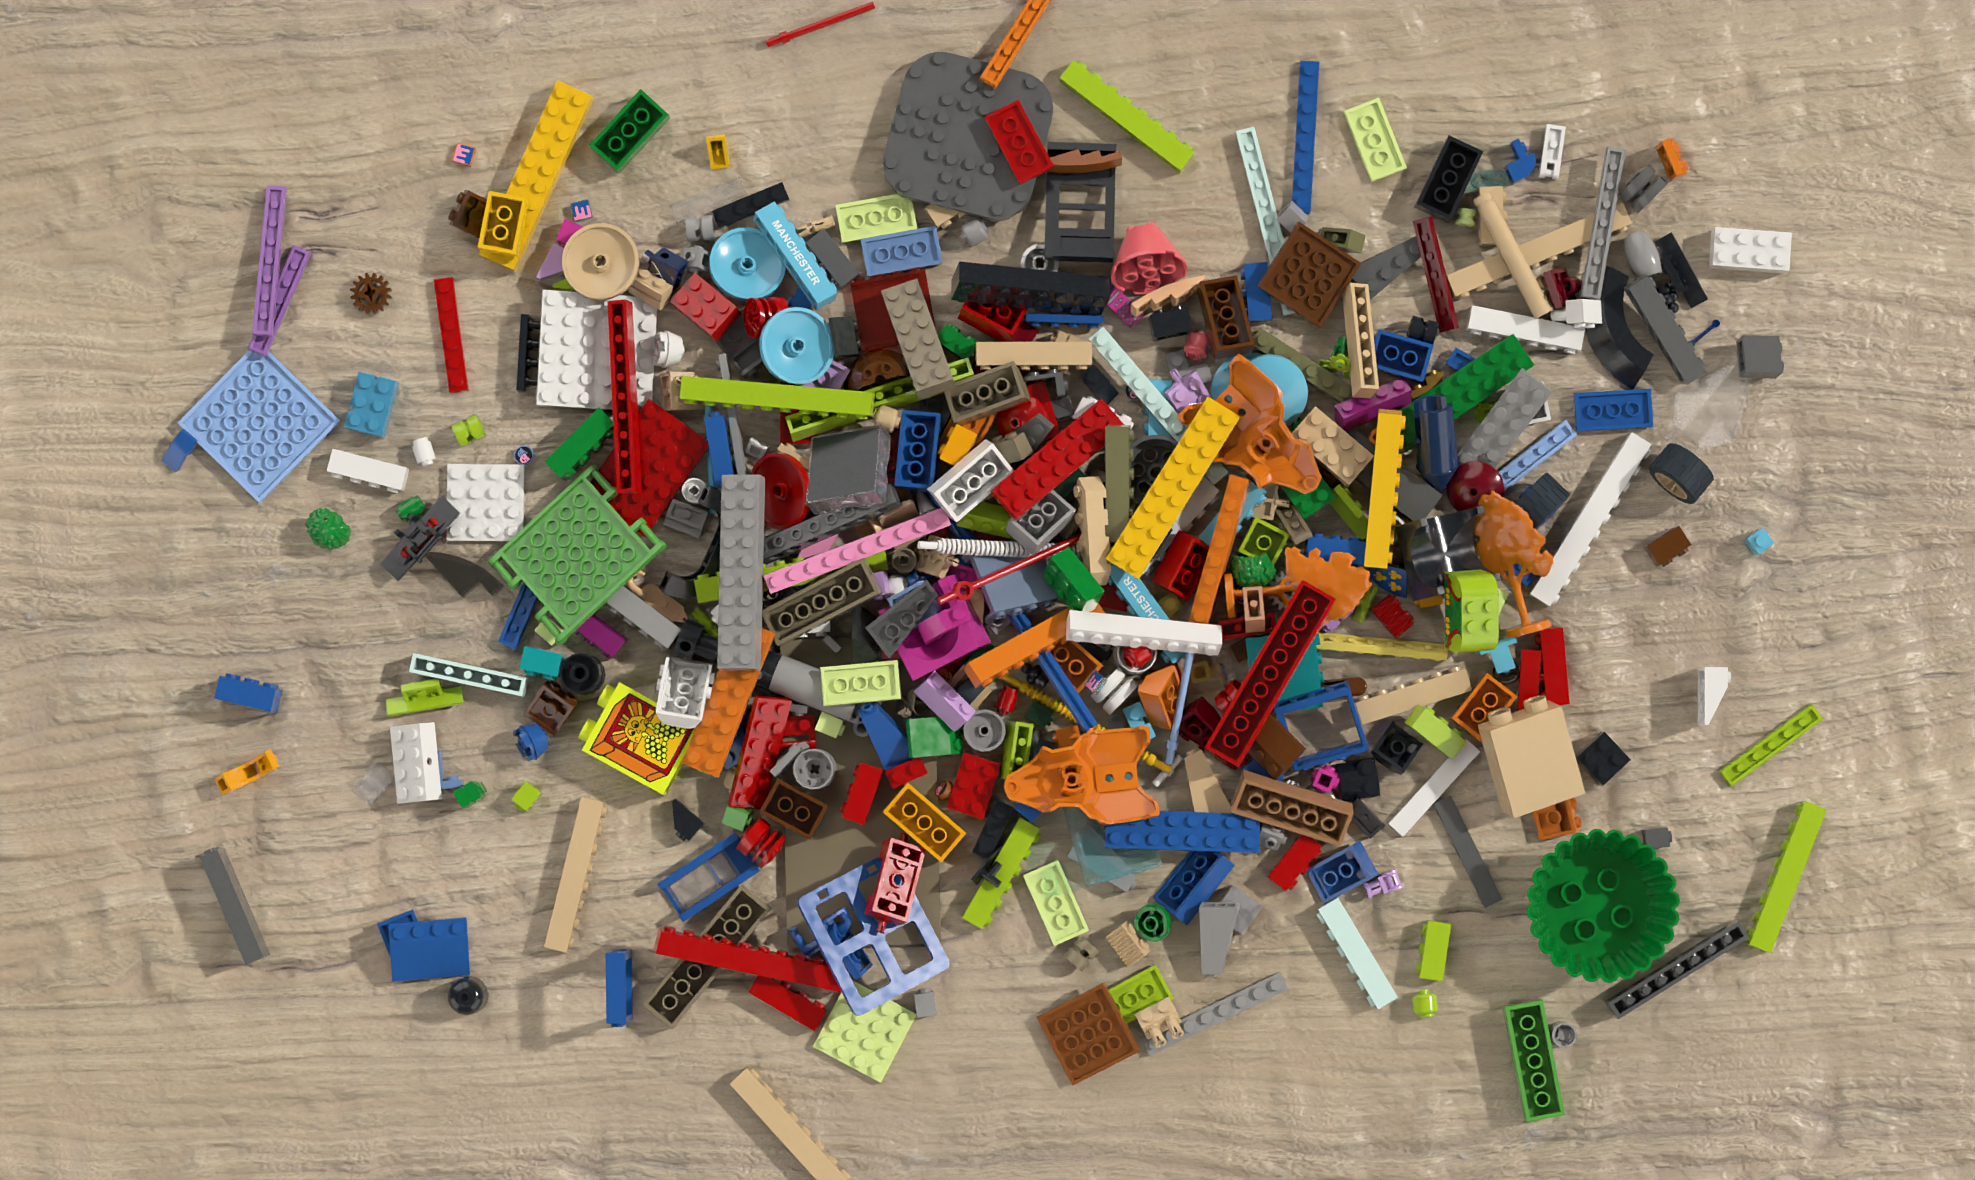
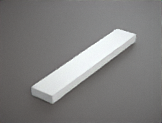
[1388,739,1480,837]

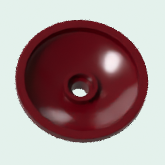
[1447,461,1504,512]

